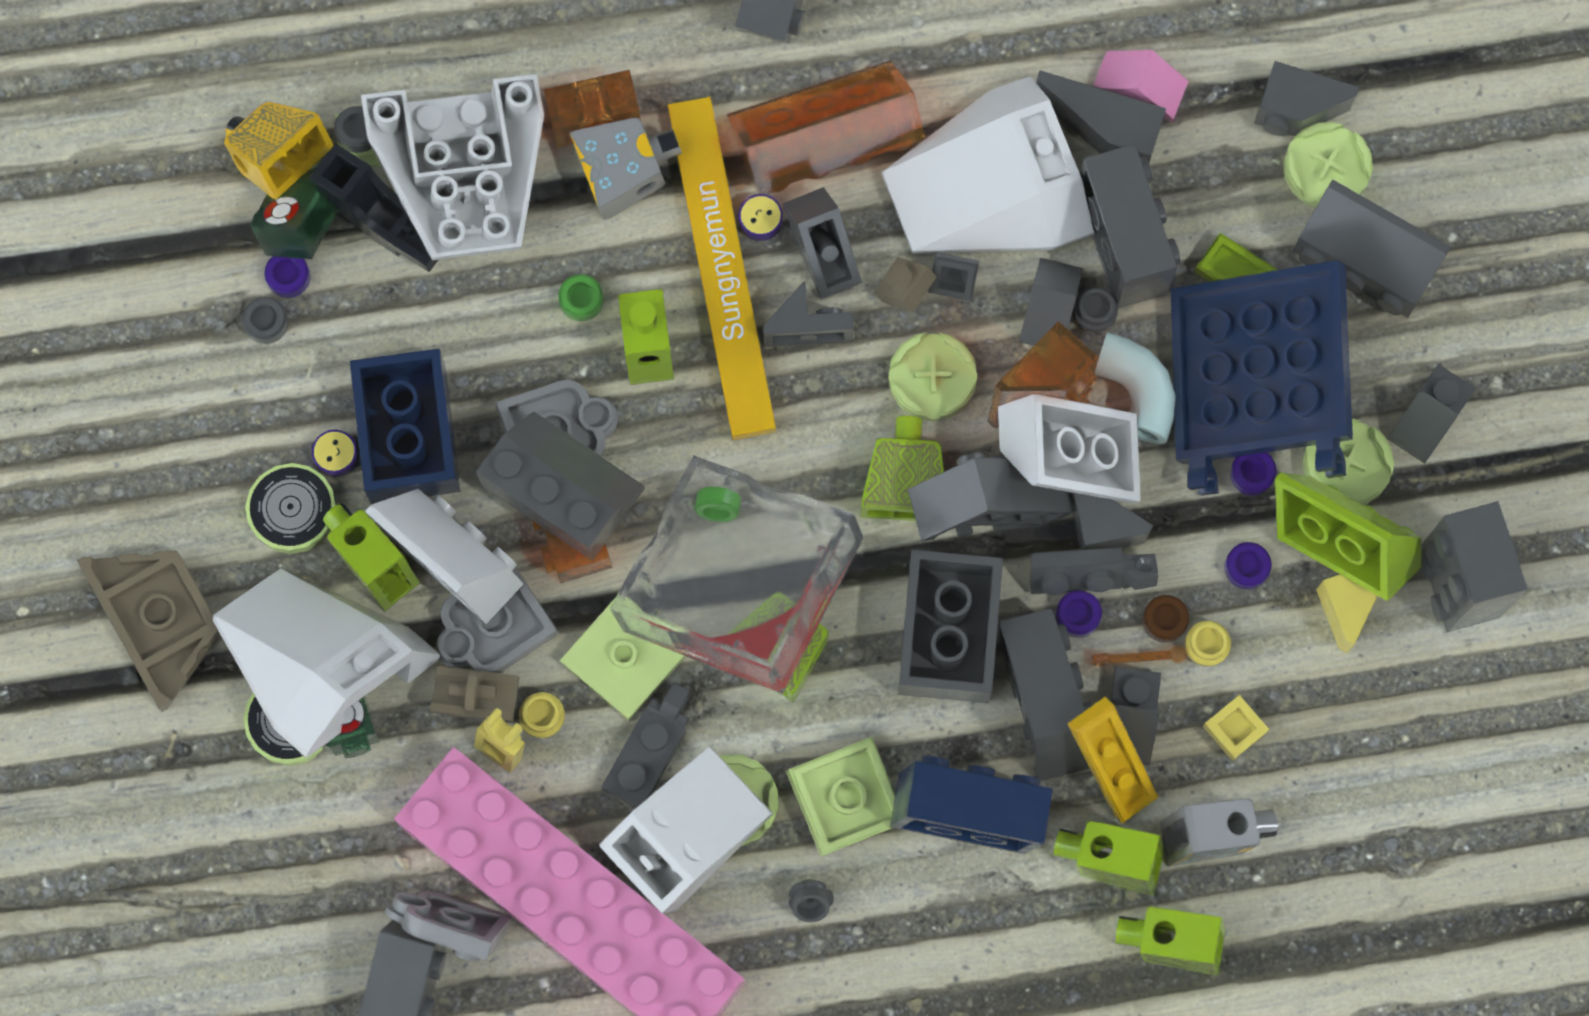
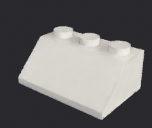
[998,394,1141,503]
[365,489,523,624]

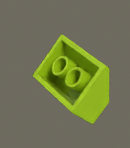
[1275,472,1422,601]

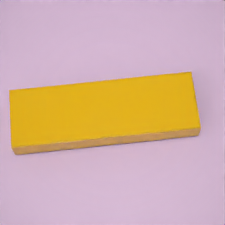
[1067,697,1159,823]

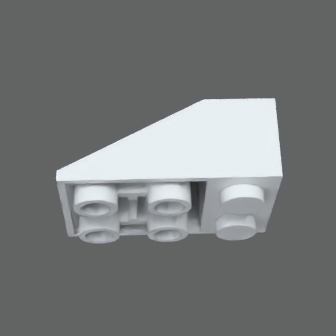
[599,747,773,913]

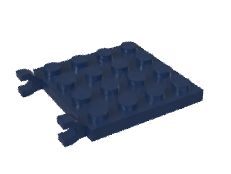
[1171,260,1353,496]

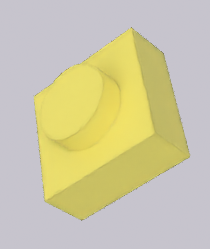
[1203,695,1269,761]

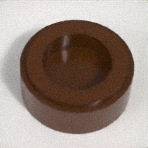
[1142,595,1189,643]

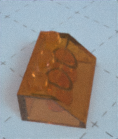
[988,321,1099,428]

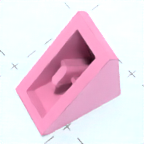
[1093,50,1188,122]

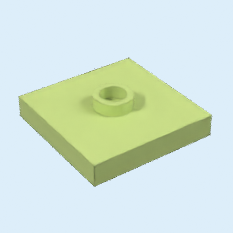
[560,593,689,722]
[786,737,895,857]

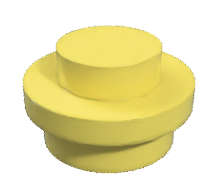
[1185,621,1231,667]
[519,692,565,739]

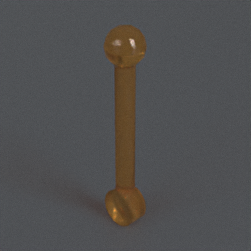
[1092,645,1187,666]

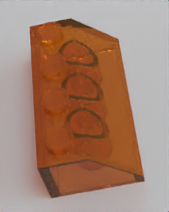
[727,60,925,194]

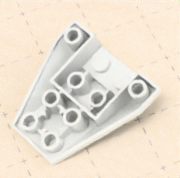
[361,74,544,260]
[882,76,1094,254]
[213,568,440,758]

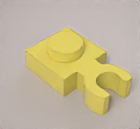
[474,708,525,773]

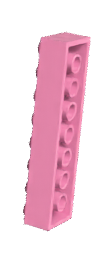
[394,747,745,1016]

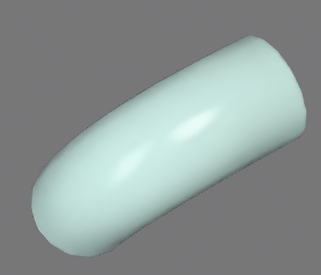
[1094,332,1176,444]

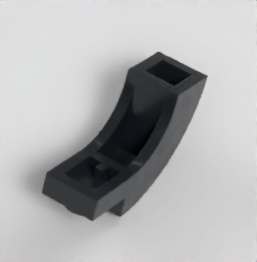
[309,143,438,272]

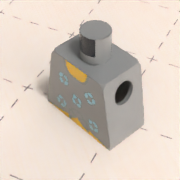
[570,118,682,220]
[1160,799,1278,867]

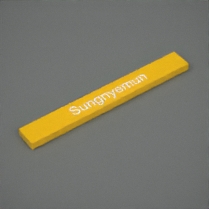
[668,97,776,441]

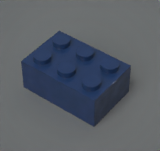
[350,348,461,504]
[890,756,1053,854]

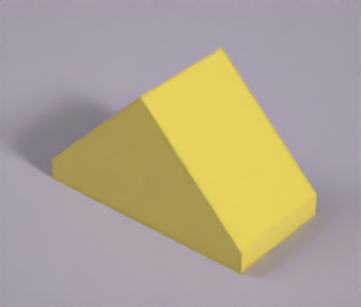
[1316,575,1377,653]

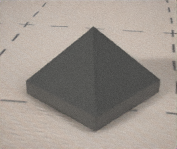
[928,252,979,301]

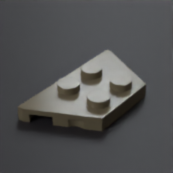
[77,551,220,712]

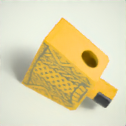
[224,102,334,200]

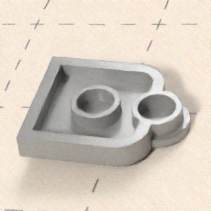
[496,380,618,457]
[436,567,559,673]
[385,891,511,961]

